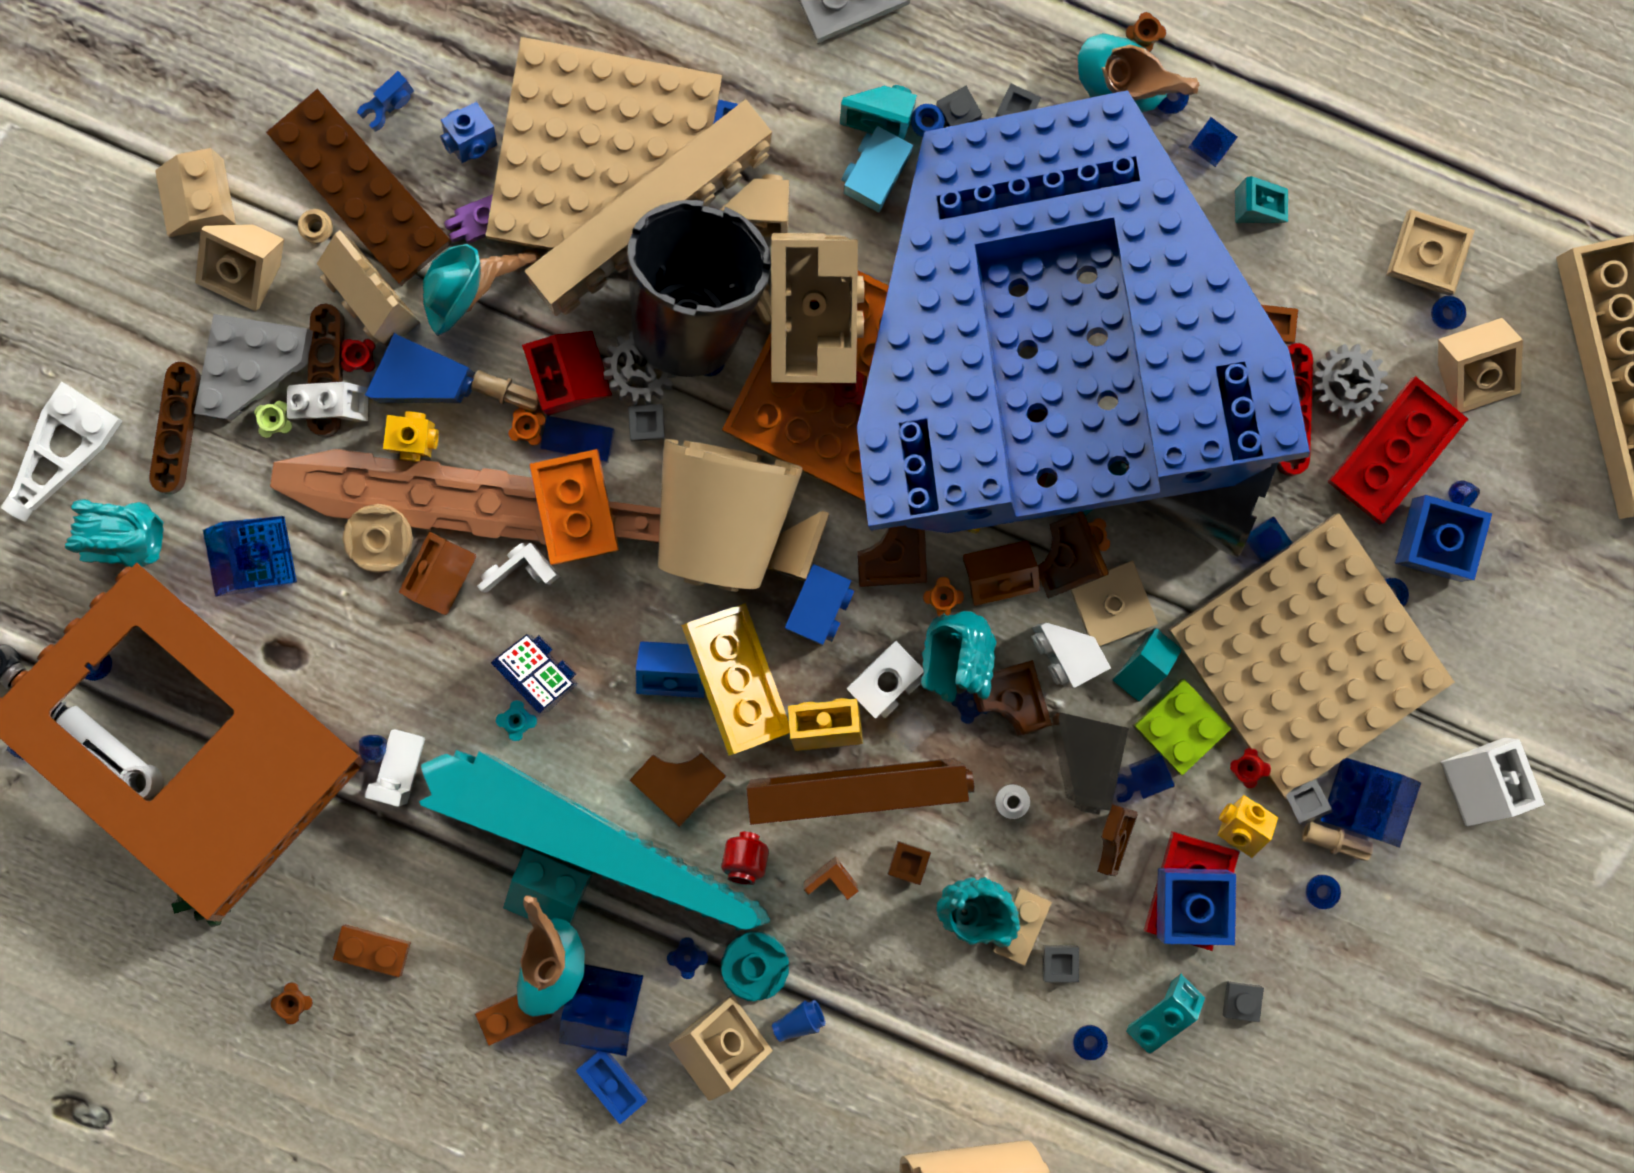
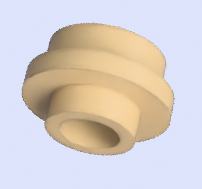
[298,209,333,244]

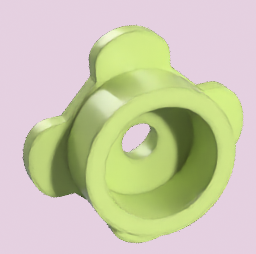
[254,400,292,438]

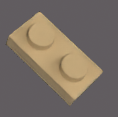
[992,887,1052,966]

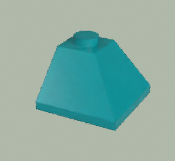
[840,85,917,140]

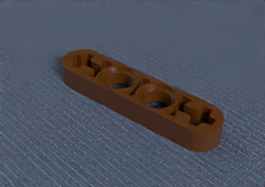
[306,303,345,437]
[149,362,201,494]

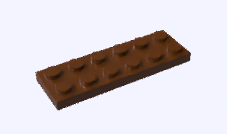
[266,88,453,286]

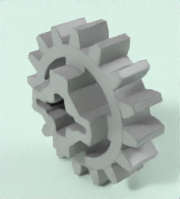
[603,331,676,405]
[1312,344,1388,419]

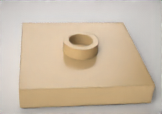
[1386,209,1475,296]
[1070,561,1158,646]

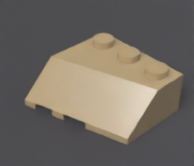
[317,230,420,347]

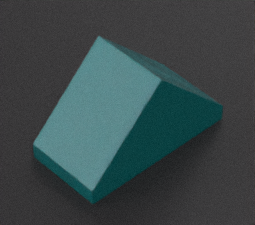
[1235,176,1288,223]
[1112,628,1182,702]

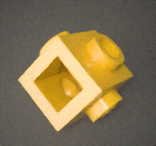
[383,411,439,462]
[1217,795,1278,858]

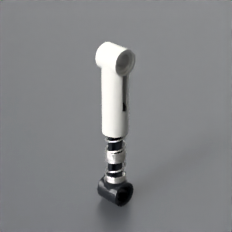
[0,645,164,799]

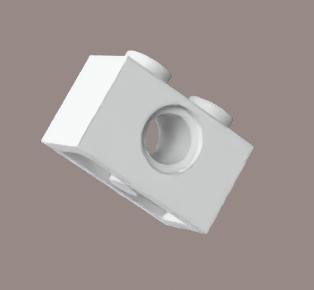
[846,641,923,719]

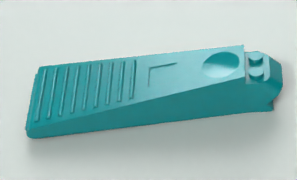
[419,750,770,931]

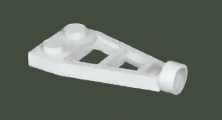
[1,382,122,522]

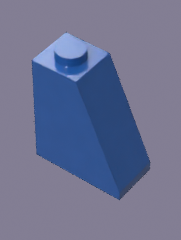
[365,333,475,403]

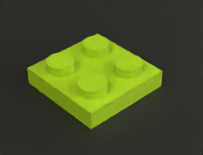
[1133,679,1232,776]

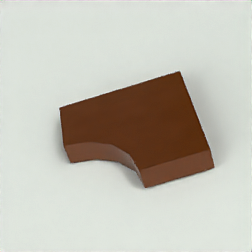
[1038,511,1109,599]
[857,525,927,587]
[973,660,1052,736]
[630,753,727,827]
[1097,804,1138,877]

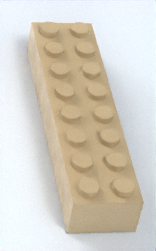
[524,99,772,316]
[1556,235,1634,519]

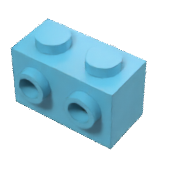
[841,126,913,213]

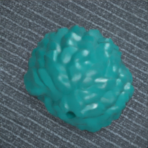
[936,877,1020,948]

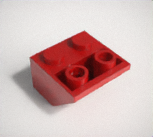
[522,331,613,416]

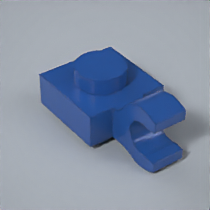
[357,71,414,132]

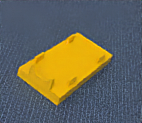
[681,603,790,756]

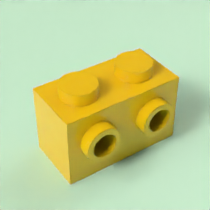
[788,698,863,751]

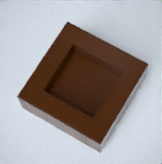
[887,841,931,885]

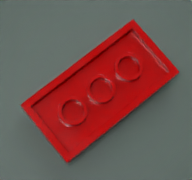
[1327,376,1468,525]

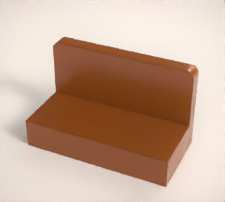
[399,531,476,615]
[963,540,1040,606]
[803,856,859,900]

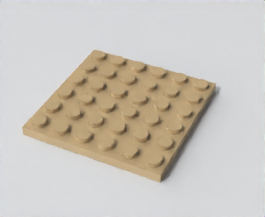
[486,37,722,250]
[1168,513,1455,799]

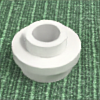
[995,784,1030,819]

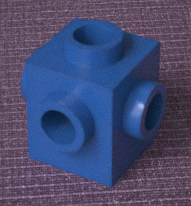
[440,101,497,163]

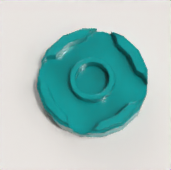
[721,932,789,1001]

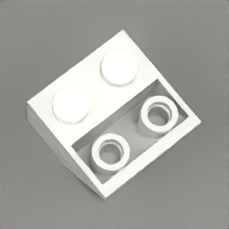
[1031,623,1111,688]
[1441,738,1545,826]

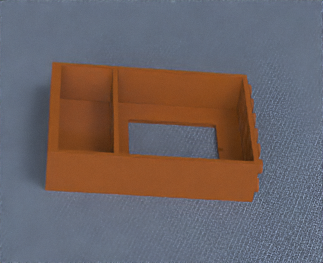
[0,563,366,922]

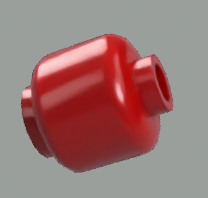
[721,831,769,885]

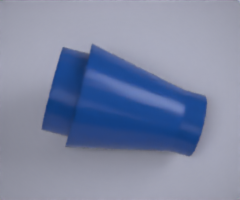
[772,1000,826,1042]

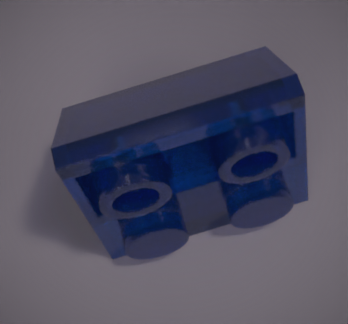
[1321,758,1421,848]
[559,964,644,1057]

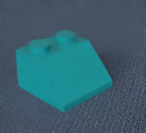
[503,847,593,924]

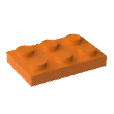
[529,449,620,566]

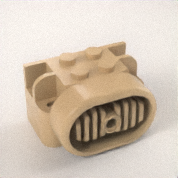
[771,233,864,383]

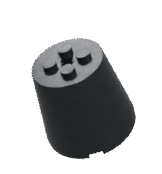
[627,200,771,377]
[1134,462,1279,558]

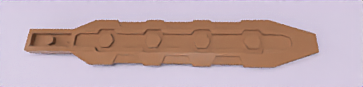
[270,449,661,545]

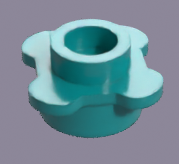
[496,700,537,741]

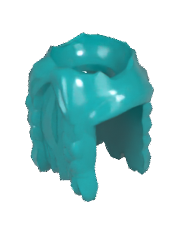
[65,499,164,567]
[921,611,997,702]

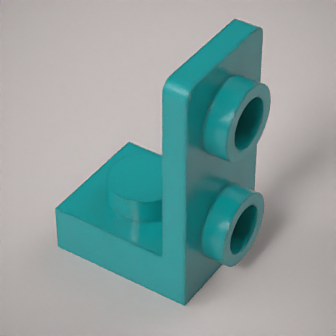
[1126,974,1205,1054]

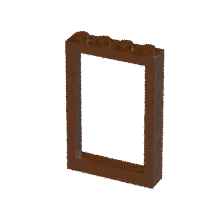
[746,758,974,825]

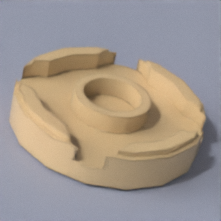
[342,504,413,573]

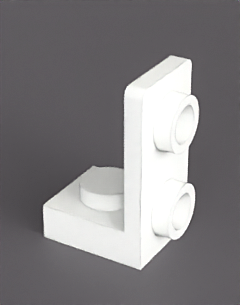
[287,382,368,422]
[477,543,561,593]
[365,729,425,807]

